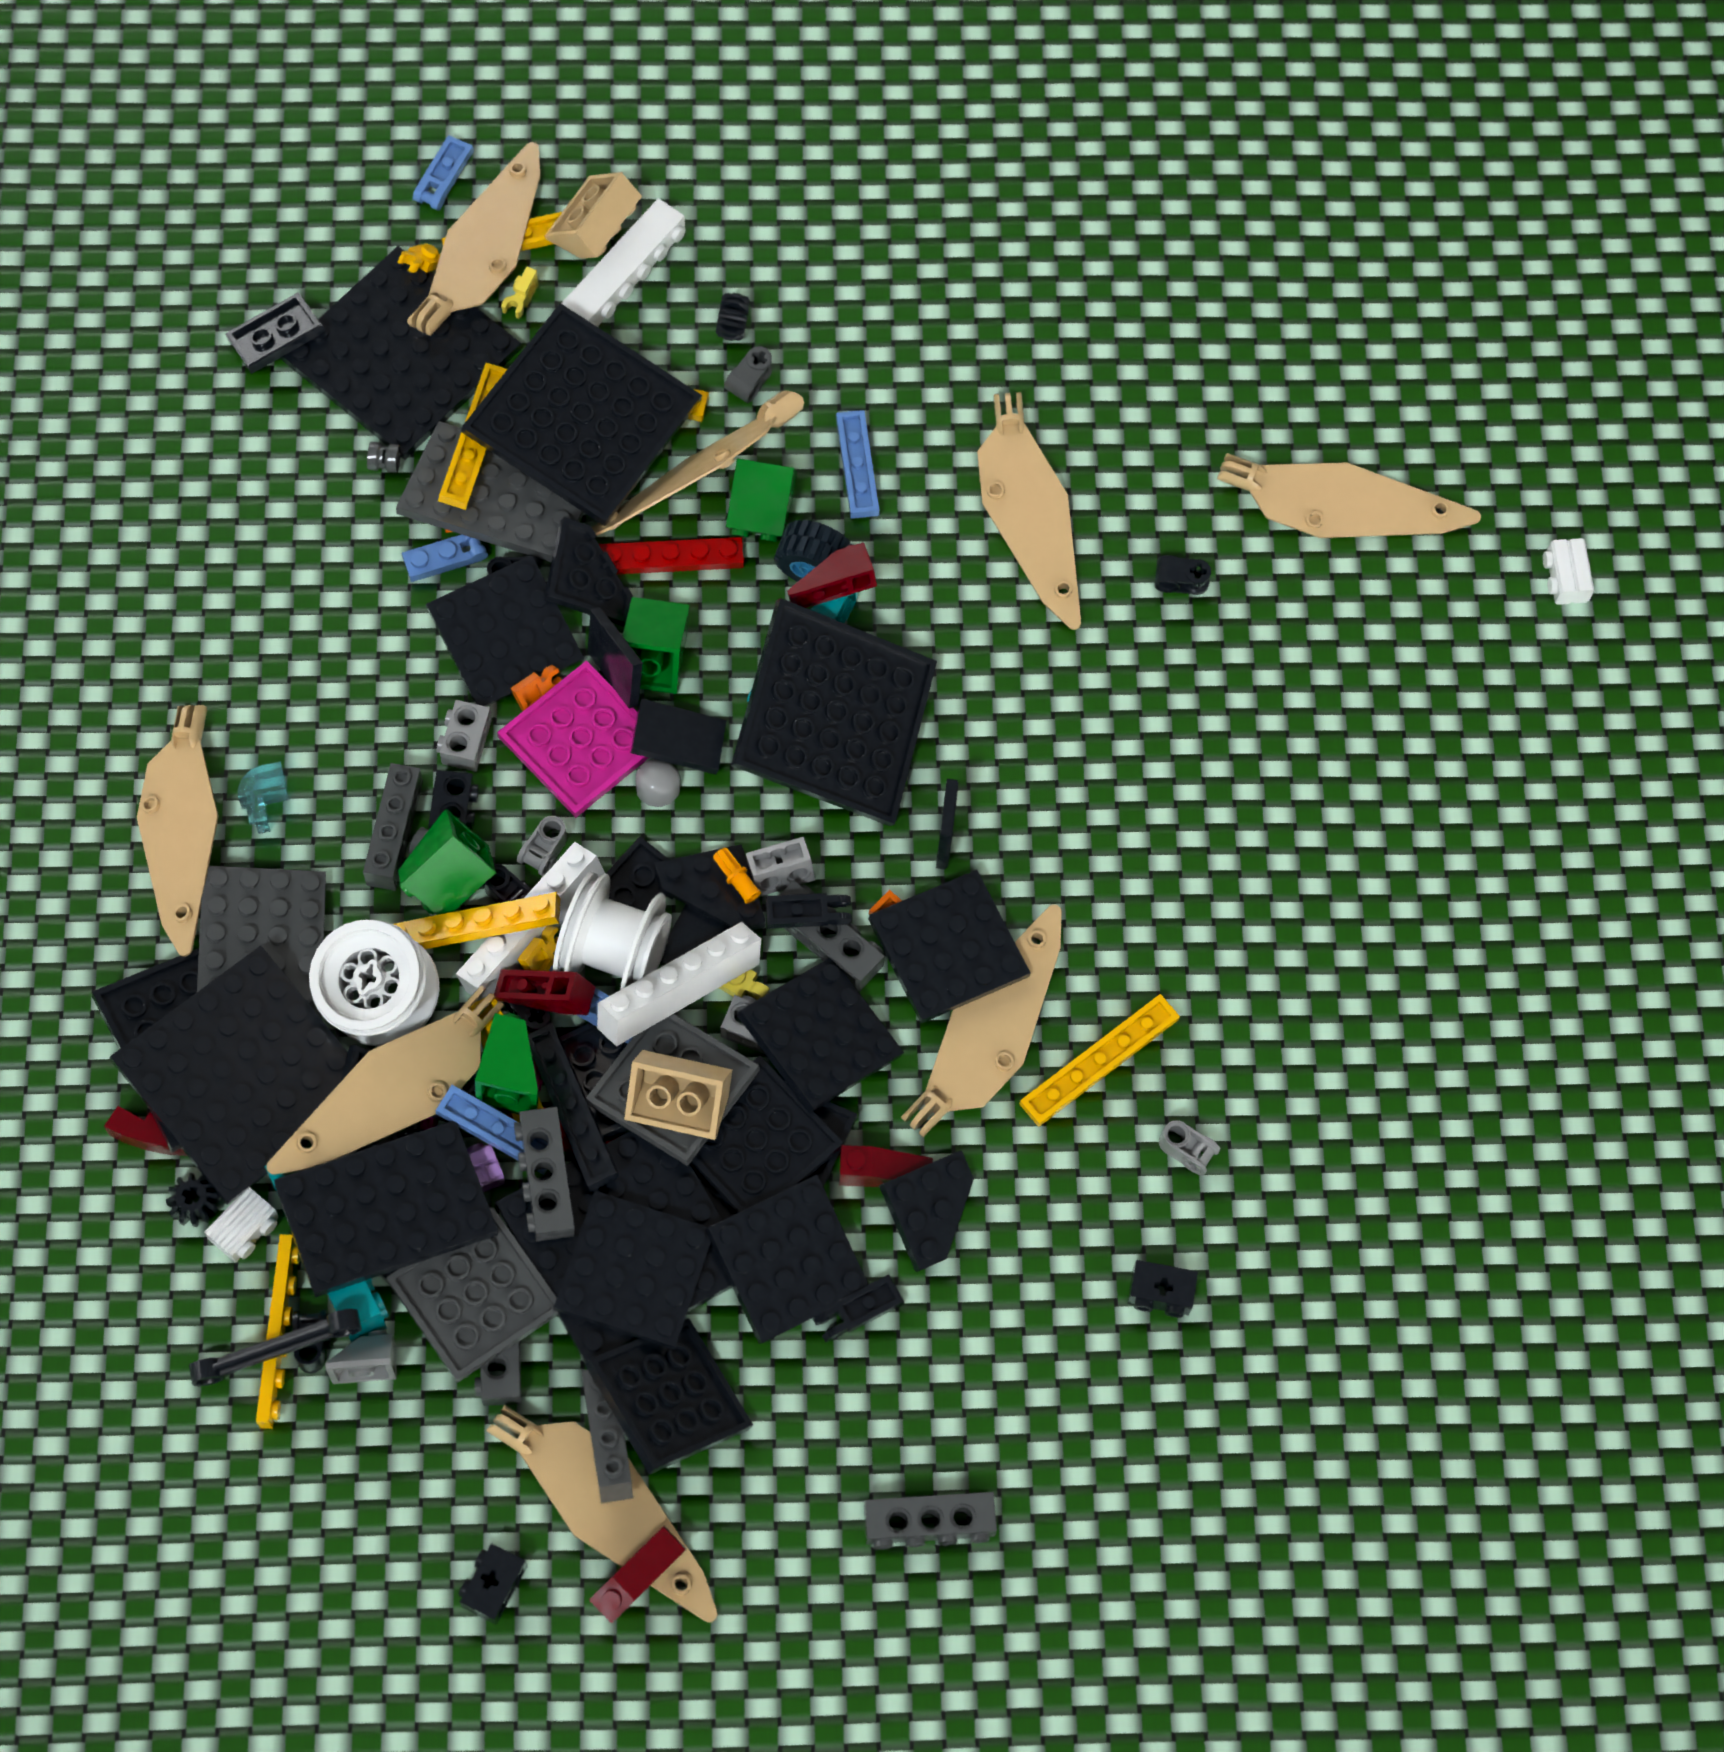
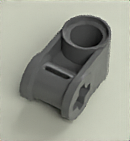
[724,346,772,403]

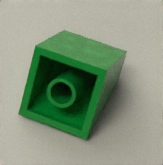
[726,458,797,542]
[622,597,690,694]
[398,809,496,915]
[475,1013,538,1114]

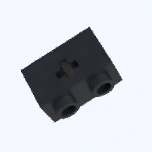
[1127,1260,1198,1318]
[458,1543,528,1625]

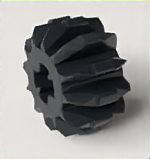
[716,292,750,341]
[166,1173,221,1227]

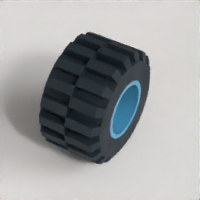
[774,520,852,582]

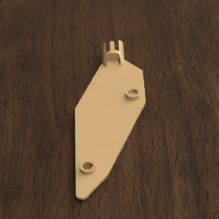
[407,142,541,336]
[592,391,804,536]
[977,392,1081,630]
[1217,453,1481,538]
[137,705,218,957]
[901,905,1062,1137]
[267,985,504,1175]
[486,1405,717,1623]

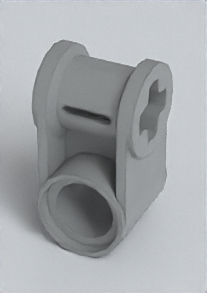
[517,816,567,876]
[1159,1120,1220,1176]

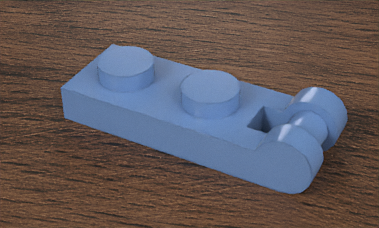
[413,135,474,211]
[402,534,488,582]

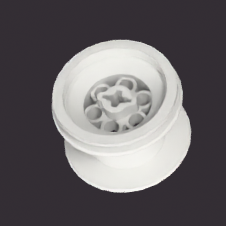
[553,872,672,990]
[309,919,440,1046]

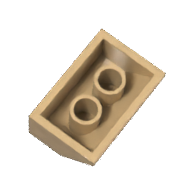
[544,172,642,259]
[624,1050,733,1140]

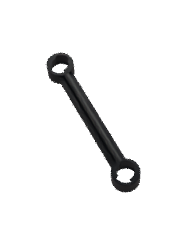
[189,1309,362,1386]

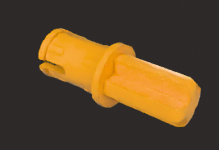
[713,847,761,904]

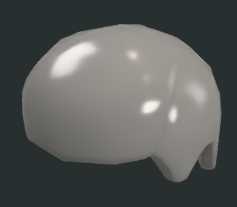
[636,759,680,807]

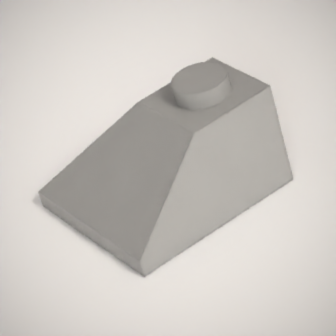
[325,1331,397,1384]

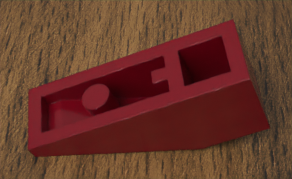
[787,542,877,608]
[494,969,596,1015]
[839,1145,933,1187]
[589,1526,686,1624]

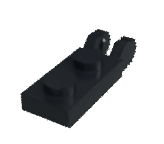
[766,893,852,929]
[813,1275,904,1342]

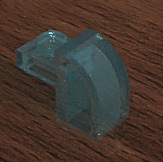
[238,761,289,834]

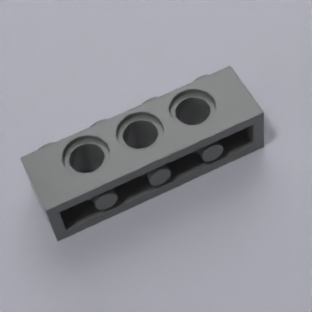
[363,763,423,891]
[780,880,885,992]
[514,1107,574,1242]
[475,1341,522,1406]
[581,1370,633,1504]
[864,1492,997,1549]

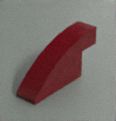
[104,1106,187,1156]

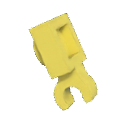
[502,267,538,319]
[719,969,770,1000]

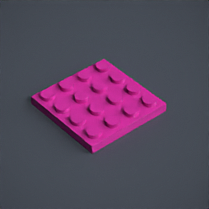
[497,660,648,818]

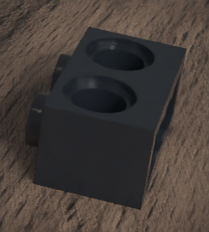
[428,770,479,830]

